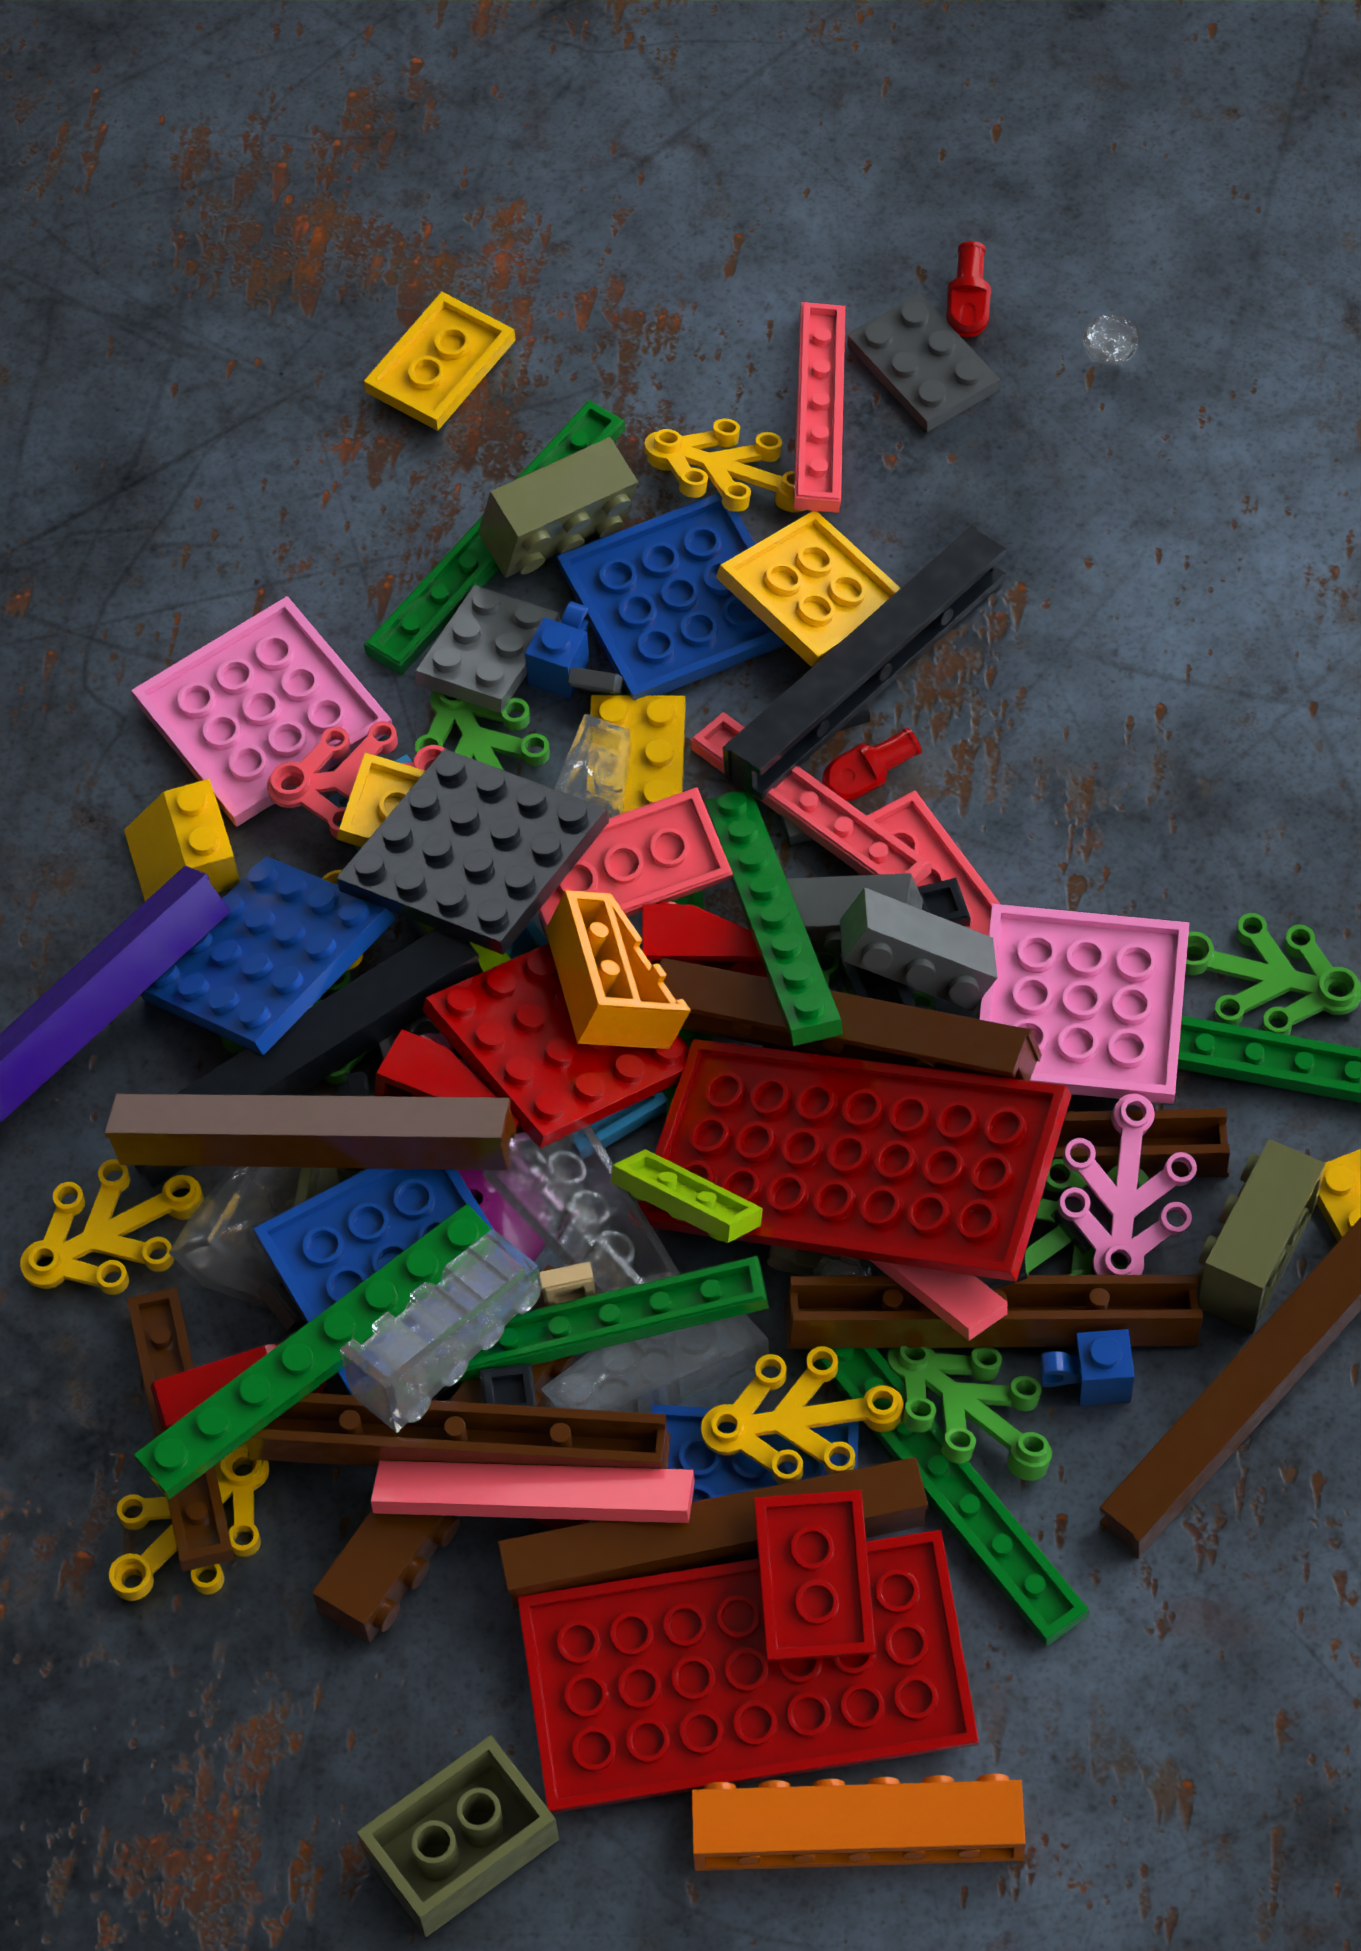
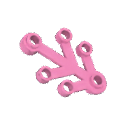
[1057,1094,1197,1275]

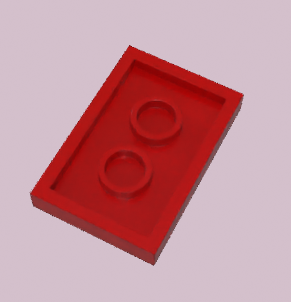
[753,1490,876,1662]

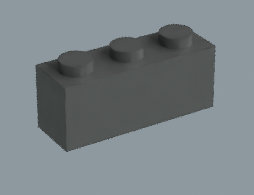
[786,873,923,955]
[839,887,998,1010]

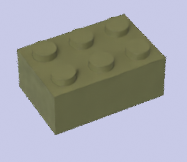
[478,437,638,578]
[1197,1139,1326,1333]
[357,1735,559,1937]

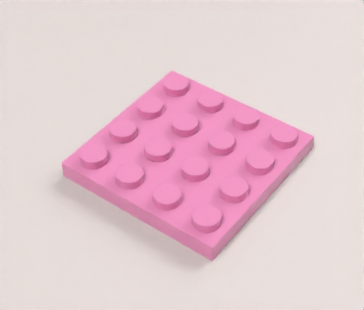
[131,596,392,827]
[979,904,1190,1104]

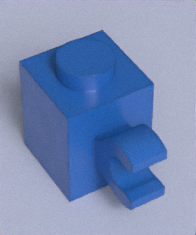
[525,601,590,699]
[1040,1329,1135,1406]

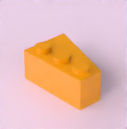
[545,890,691,1049]

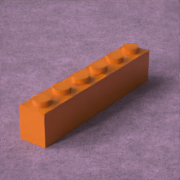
[692,1774,1026,1871]

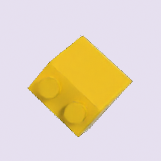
[124,778,240,901]

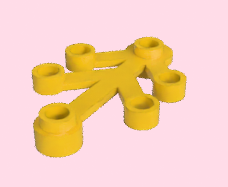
[644,418,805,512]
[20,1159,204,1295]
[701,1346,904,1484]
[109,1443,269,1601]

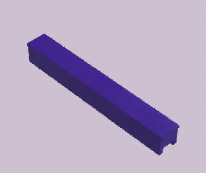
[0,865,231,1123]

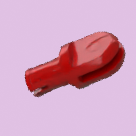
[946,241,992,338]
[822,727,922,802]

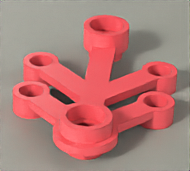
[267,721,446,839]

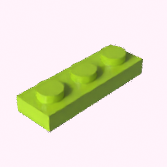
[610,1149,763,1243]

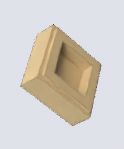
[539,1261,595,1307]

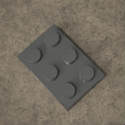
[847,293,1000,432]
[415,585,559,713]

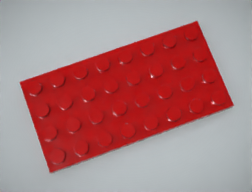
[633,1039,1071,1282]
[517,1530,979,1814]

